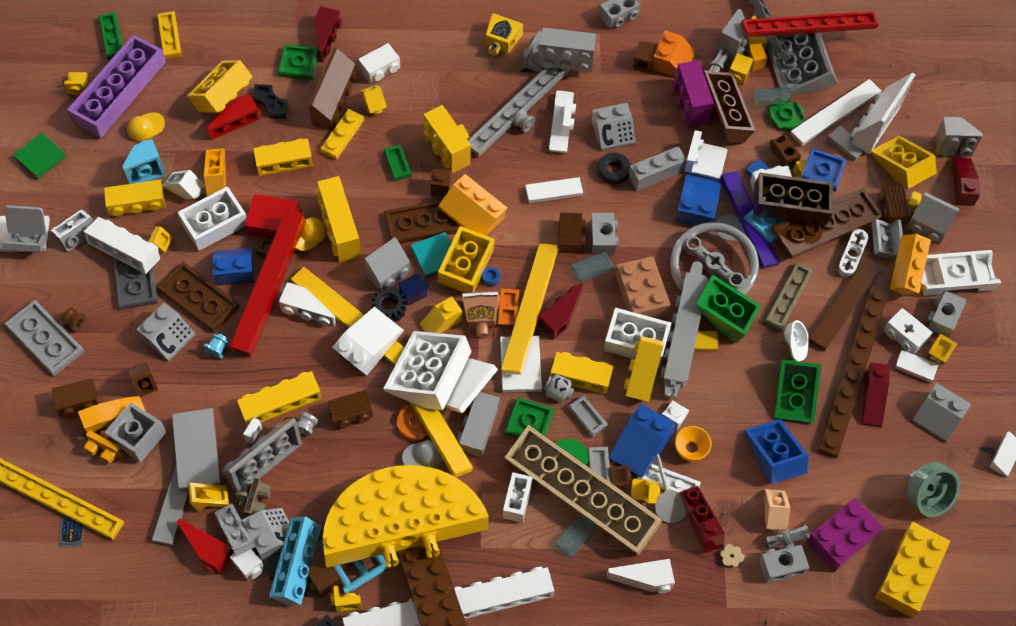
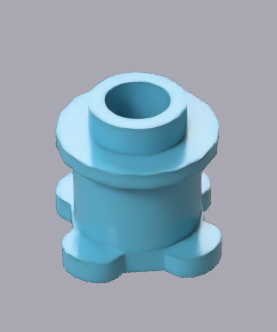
[204,333,229,359]

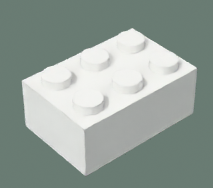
[178,186,247,251]
[604,308,671,366]

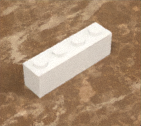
[84,217,160,274]

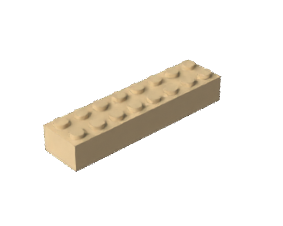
[505,425,662,556]

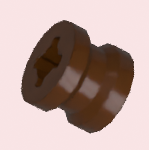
[61,307,86,332]

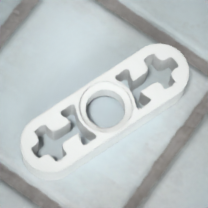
[837,229,868,278]

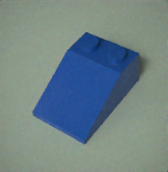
[675,174,722,226]
[609,404,675,478]
[745,419,808,484]

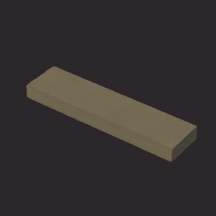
[764,262,814,332]

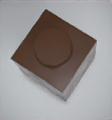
[633,41,657,72]
[430,169,451,197]

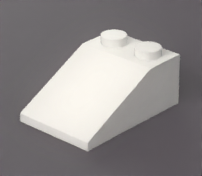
[332,307,404,375]

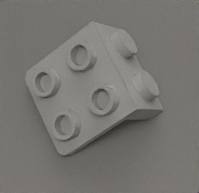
[2,205,48,252]

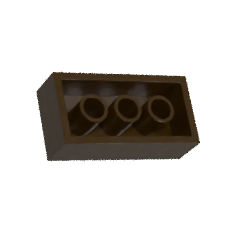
[753,172,833,226]

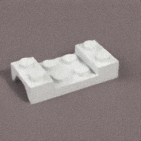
[921,250,1001,296]

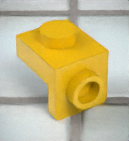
[928,334,957,364]
[631,479,660,504]

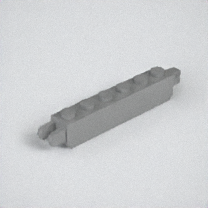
[660,261,708,399]

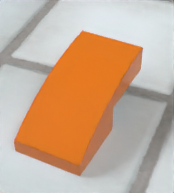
[498,289,520,326]

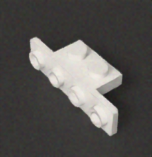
[549,90,576,153]

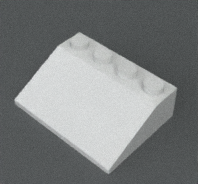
[851,73,916,154]
[383,331,472,410]

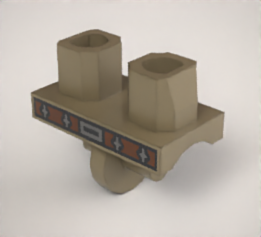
[235,477,272,518]

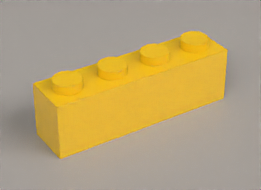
[237,371,322,427]

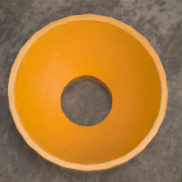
[675,426,712,462]

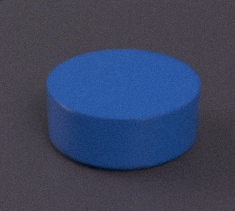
[482,267,500,287]

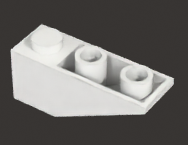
[279,282,336,326]

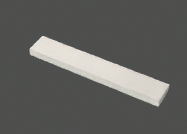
[790,79,881,146]

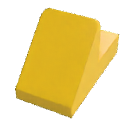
[188,483,229,512]

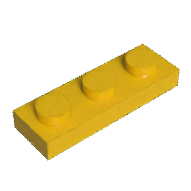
[321,109,364,160]

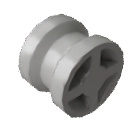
[513,110,535,133]
[297,412,318,436]

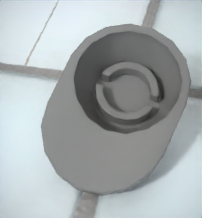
[402,440,443,469]

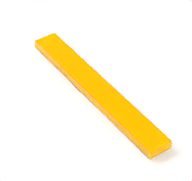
[501,244,559,375]
[291,267,405,366]
[0,458,124,540]

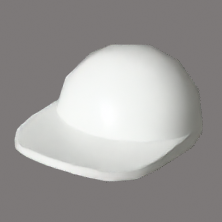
[784,320,809,361]

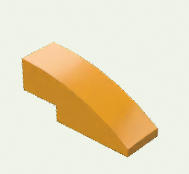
[746,16,768,71]
[78,396,145,433]

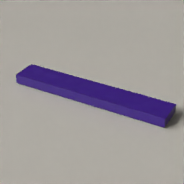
[720,171,780,269]

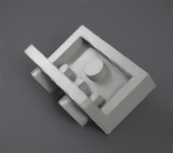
[871,219,903,260]

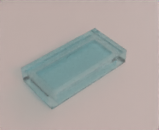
[755,87,791,105]
[572,252,614,282]
[555,514,596,558]

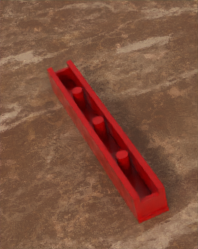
[230,209,306,357]

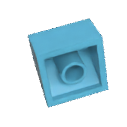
[123,139,166,184]

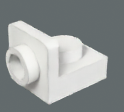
[661,400,689,431]

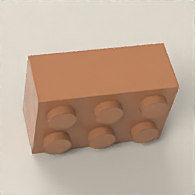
[615,256,671,318]

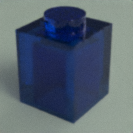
[398,273,429,306]

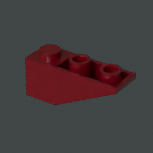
[314,6,343,62]
[538,282,583,339]
[680,486,725,553]

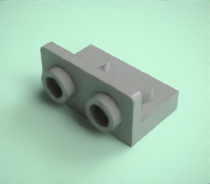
[522,31,545,73]
[51,209,94,252]

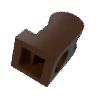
[770,135,801,170]

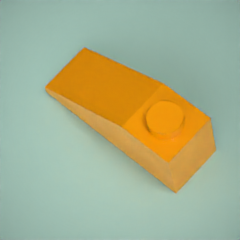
[204,148,226,196]

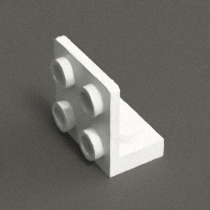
[684,130,727,180]

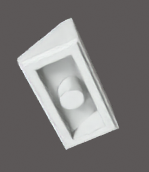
[989,431,1016,477]

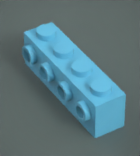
[269,517,322,605]

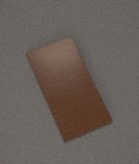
[384,200,460,244]
[157,262,240,333]

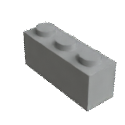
[628,146,687,191]
[457,392,500,458]

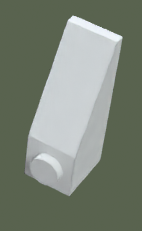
[607,559,675,593]

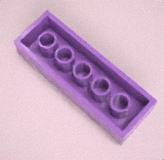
[67,34,166,138]

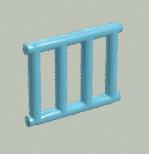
[317,539,400,594]

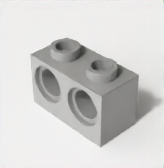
[599,0,640,30]

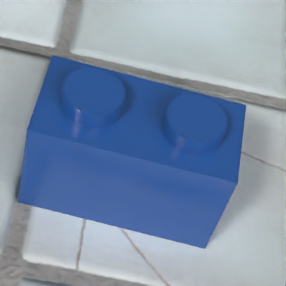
[213,247,255,286]

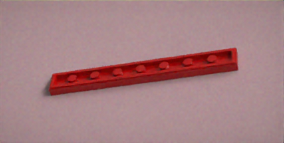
[740,11,879,38]

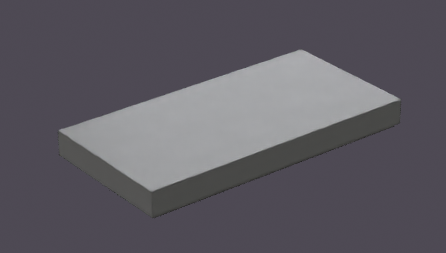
[4,300,85,376]
[172,408,221,491]

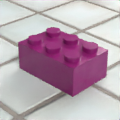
[672,60,714,128]
[806,498,884,572]

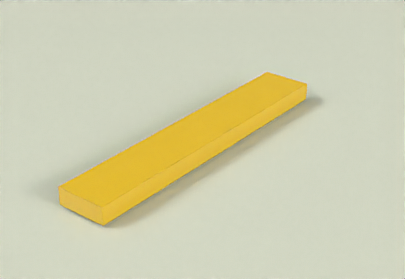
[410,402,473,477]

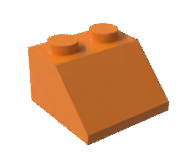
[651,30,696,77]

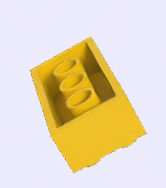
[315,176,361,262]
[875,522,950,618]

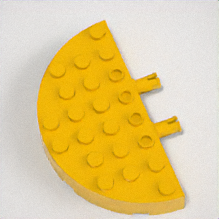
[323,465,489,568]

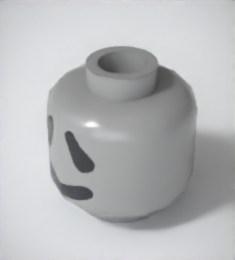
[543,374,574,403]

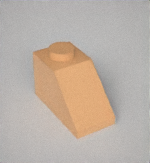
[764,489,790,531]

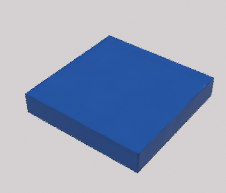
[801,148,847,192]

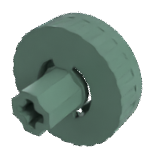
[907,462,960,517]

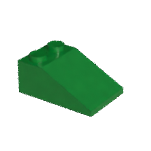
[695,275,761,343]
[774,359,822,423]

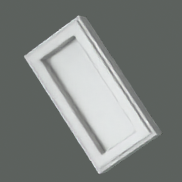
[895,350,939,383]

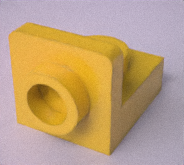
[64,72,88,95]
[330,586,362,612]

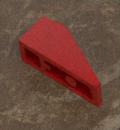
[207,94,260,140]
[177,518,234,575]

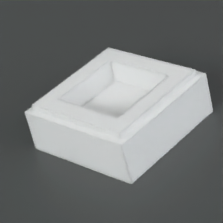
[243,418,262,444]

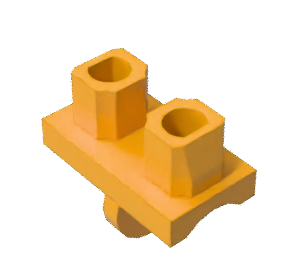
[84,430,124,464]

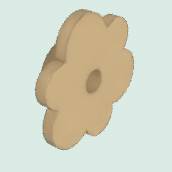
[720,544,744,567]

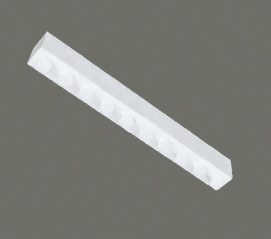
[343,567,554,626]

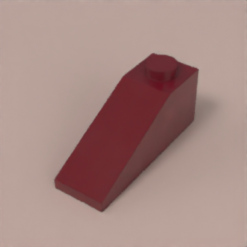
[952,157,980,206]
[862,362,890,428]

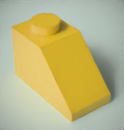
[420,296,462,333]

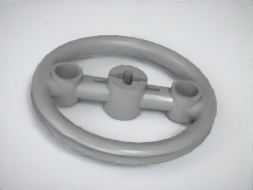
[670,222,759,295]

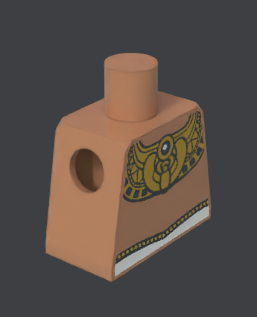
[462,291,500,337]

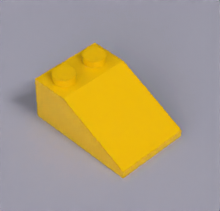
[871,135,937,189]

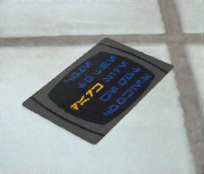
[58,514,84,547]

